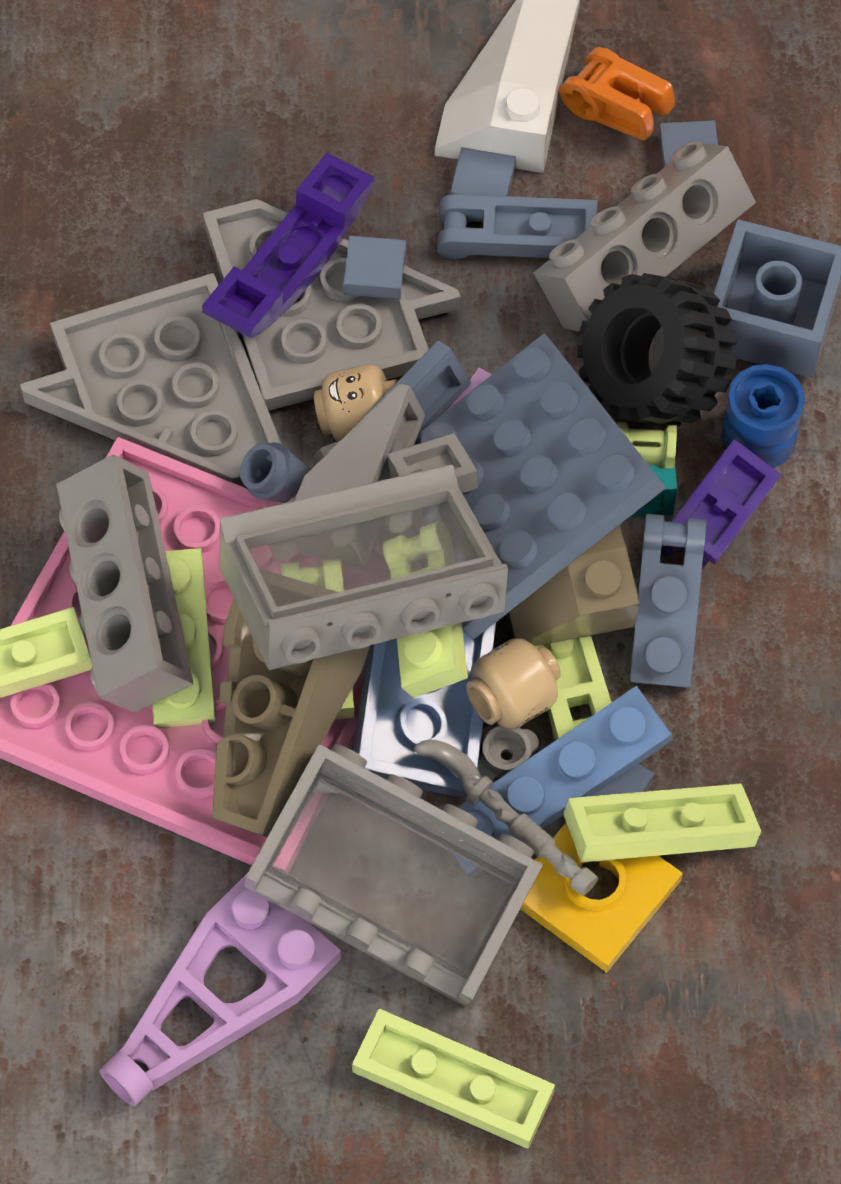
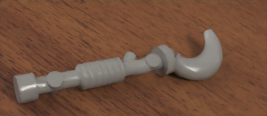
[414,740,598,896]

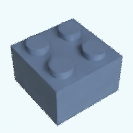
[714,219,841,378]

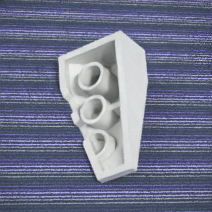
[435,0,580,173]

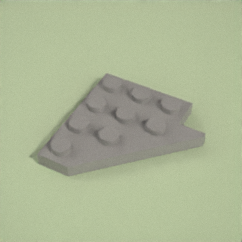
[203,199,461,411]
[20,273,281,487]

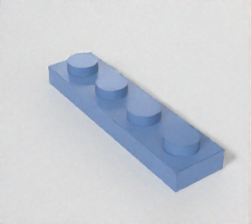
[451,686,673,879]

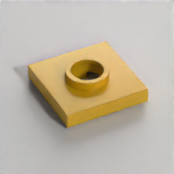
[508,823,683,973]

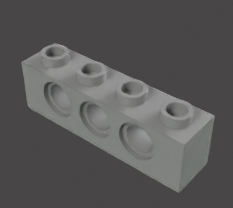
[533,141,756,332]
[56,454,194,713]

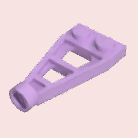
[99,873,341,1107]

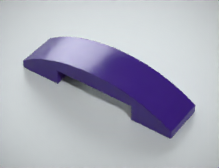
[202,153,375,338]

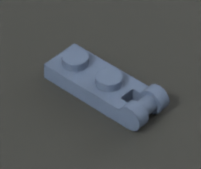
[437,194,597,260]
[630,514,707,688]

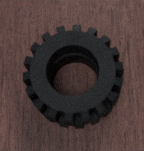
[577,273,737,427]

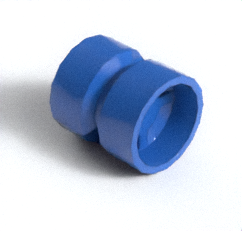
[721,364,805,468]

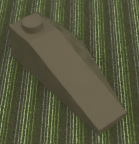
[508,525,640,646]
[212,570,370,837]

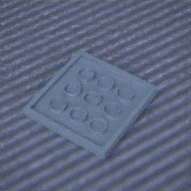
[398,333,666,640]

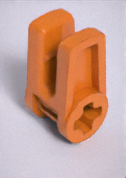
[559,47,675,141]

